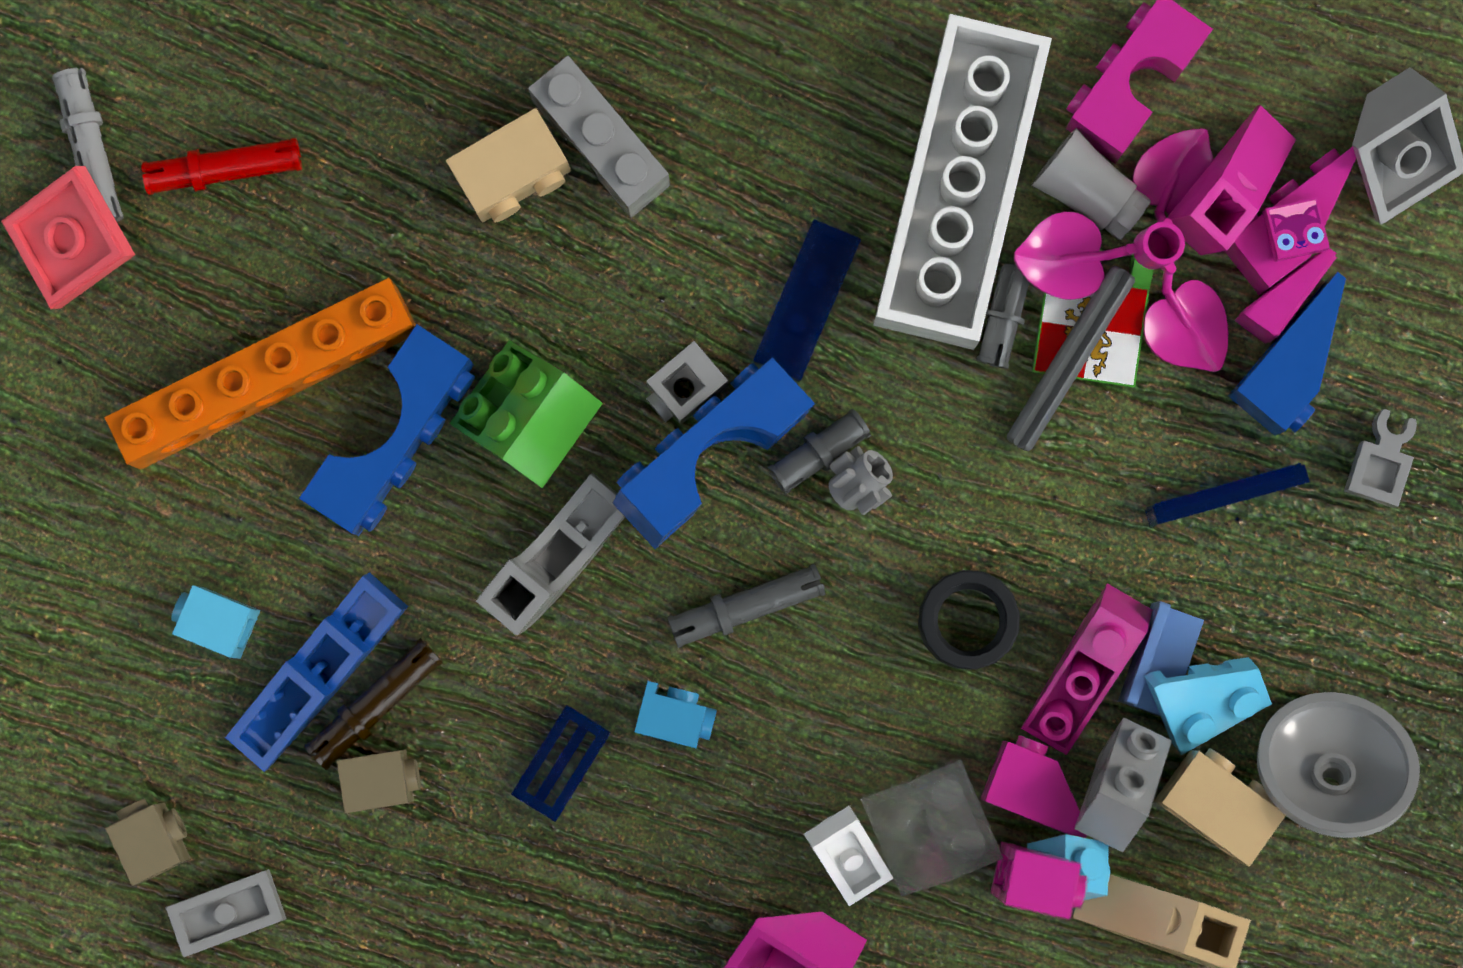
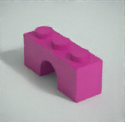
[1065,0,1213,164]

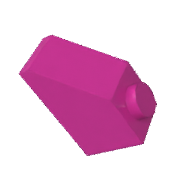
[980,735,1087,838]

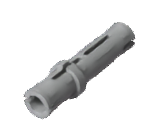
[52,68,124,222]

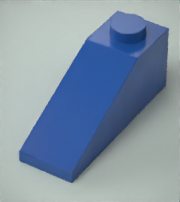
[1228,272,1346,436]

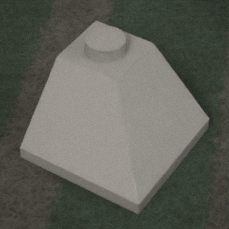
[1352,67,1463,225]

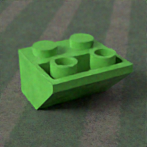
[449,340,603,488]

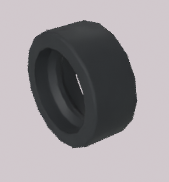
[918,570,1020,670]

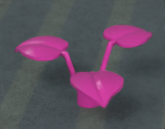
[1014,128,1229,372]

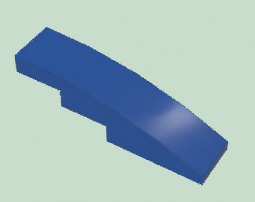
[225,572,409,772]

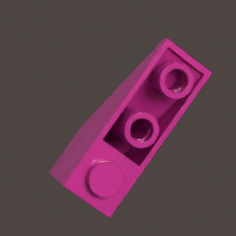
[1167,105,1296,256]
[1225,147,1356,295]
[1021,583,1152,755]

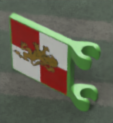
[1031,255,1154,388]

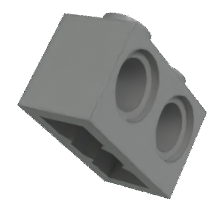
[1074,717,1172,852]

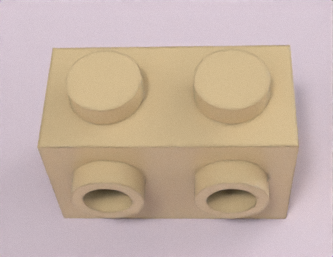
[446,108,571,223]
[1154,748,1286,867]

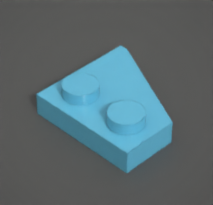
[1144,657,1272,755]

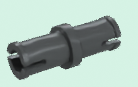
[767,409,871,495]

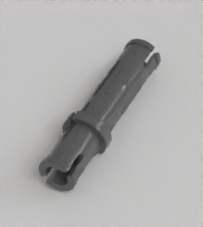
[667,564,826,648]

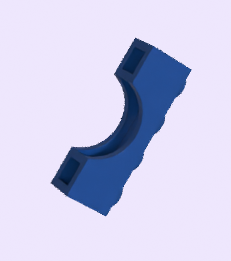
[299,324,475,536]
[613,357,815,549]

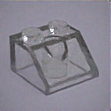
[860,758,1003,896]

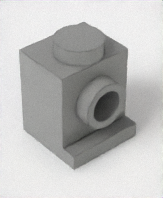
[646,341,728,425]

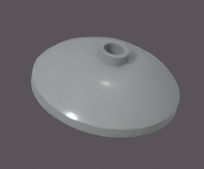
[1257,692,1420,838]

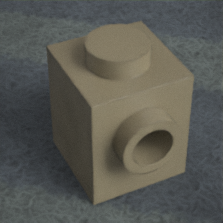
[105,799,191,886]

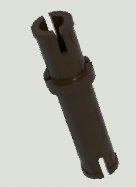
[304,638,444,771]

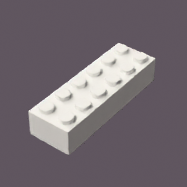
[873,14,1052,350]

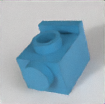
[634,681,717,748]

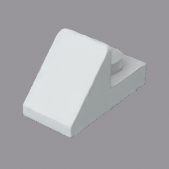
[804,806,893,906]

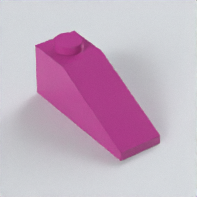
[990,841,1087,919]

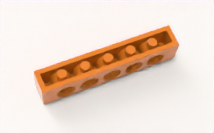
[104,278,416,470]

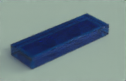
[753,219,861,383]
[1145,463,1310,528]

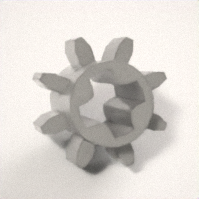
[829,446,893,515]

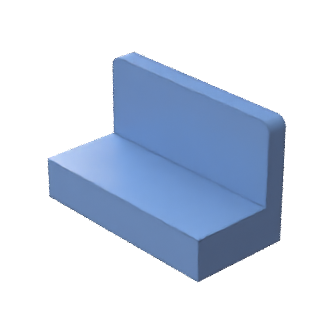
[1118,601,1204,717]

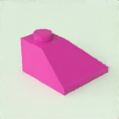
[723,912,867,968]

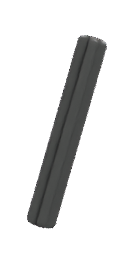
[1007,266,1135,451]

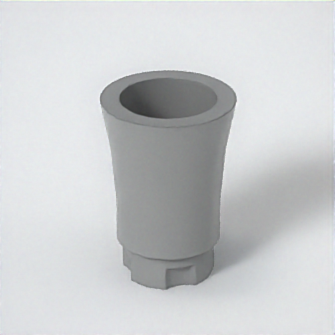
[1031,128,1151,240]

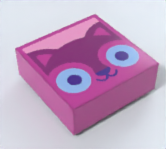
[1263,197,1330,262]

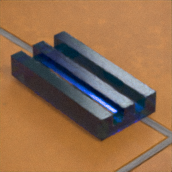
[511,705,612,822]

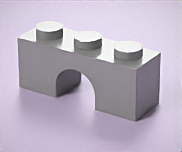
[528,56,670,218]

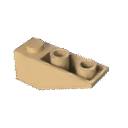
[1072,874,1251,968]

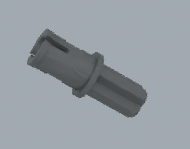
[976,264,1029,369]

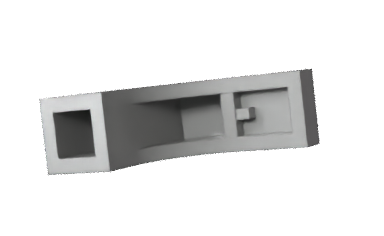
[476,473,625,636]

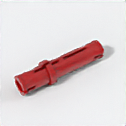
[141,137,302,195]

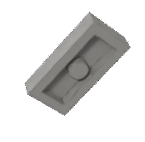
[166,869,287,958]

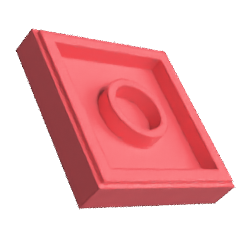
[1,166,135,309]

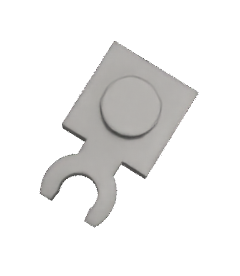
[1344,409,1417,508]

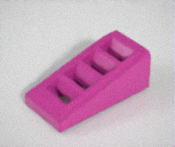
[1235,248,1337,344]

